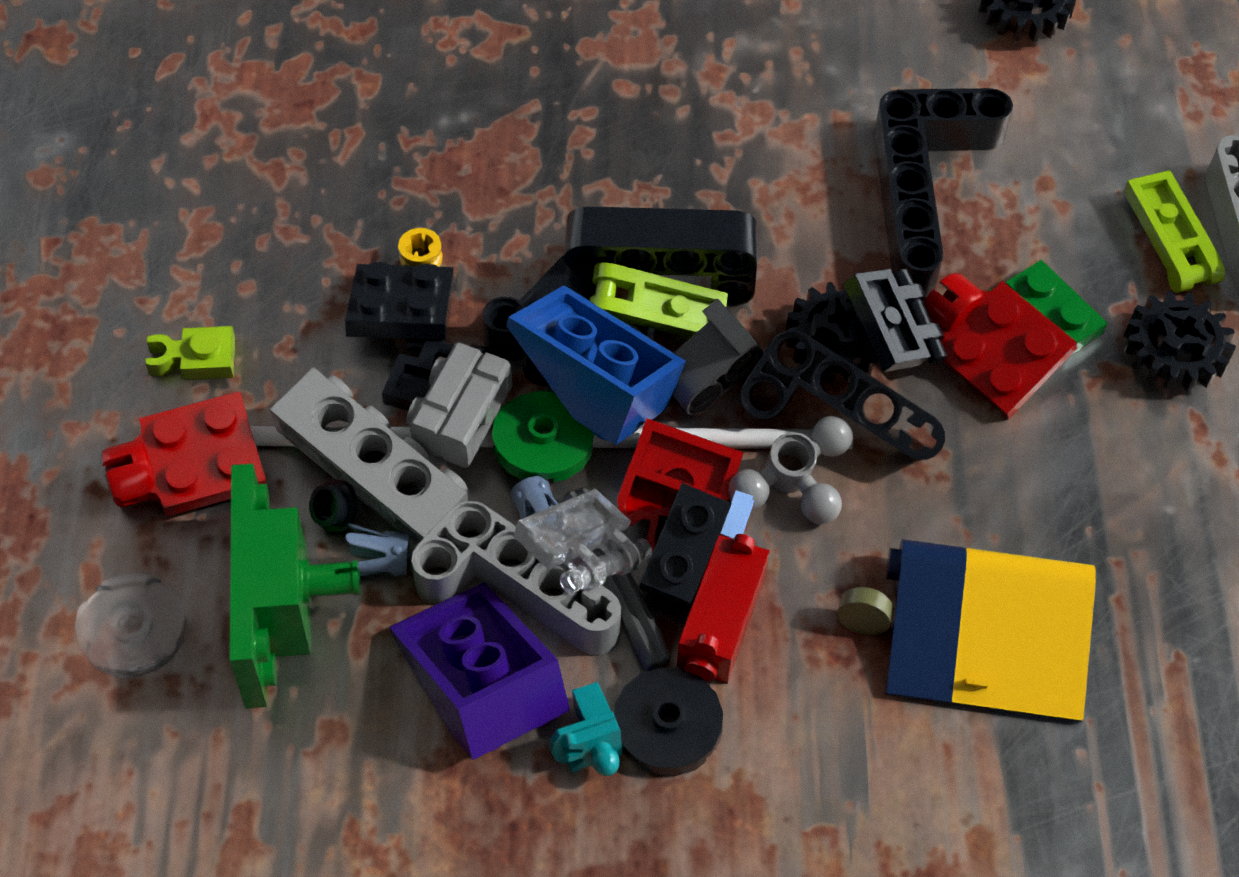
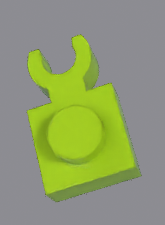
[145,326,235,380]

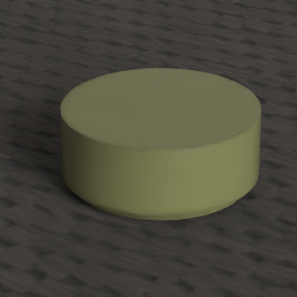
[837,587,894,635]

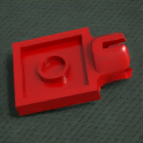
[923,273,1077,420]
[101,391,267,517]

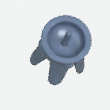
[510,476,575,545]
[345,523,413,576]

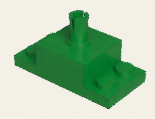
[230,463,360,709]

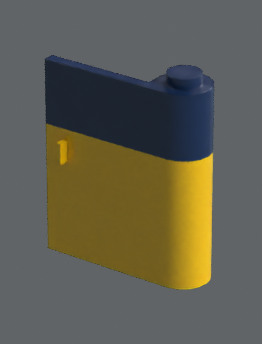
[885,539,1096,722]

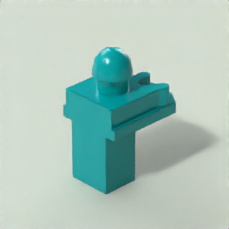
[549,682,623,776]

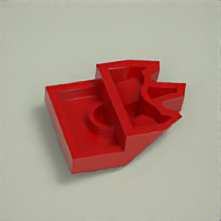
[617,418,744,554]

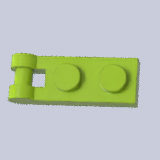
[1123,170,1225,293]
[590,263,728,338]

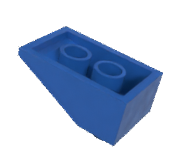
[506,286,686,446]

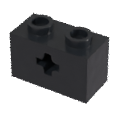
[639,483,732,609]

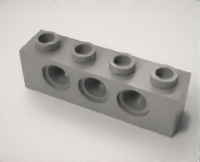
[270,367,468,546]

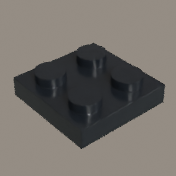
[345,262,454,340]

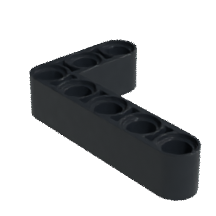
[874,88,1013,297]

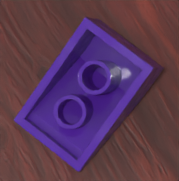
[389,582,570,760]

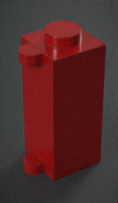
[676,534,770,684]

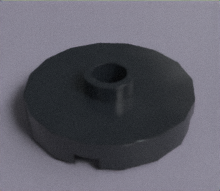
[614,667,723,776]

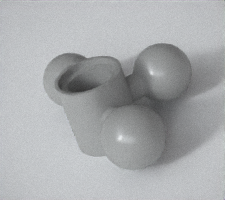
[728,416,853,525]

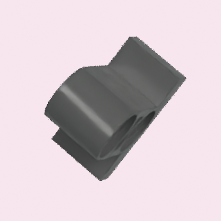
[672,298,764,415]

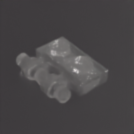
[513,489,652,593]

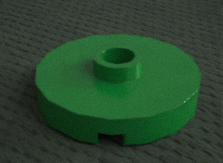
[492,391,594,483]

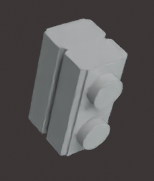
[406,342,513,468]

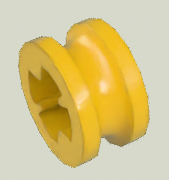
[398,228,443,267]

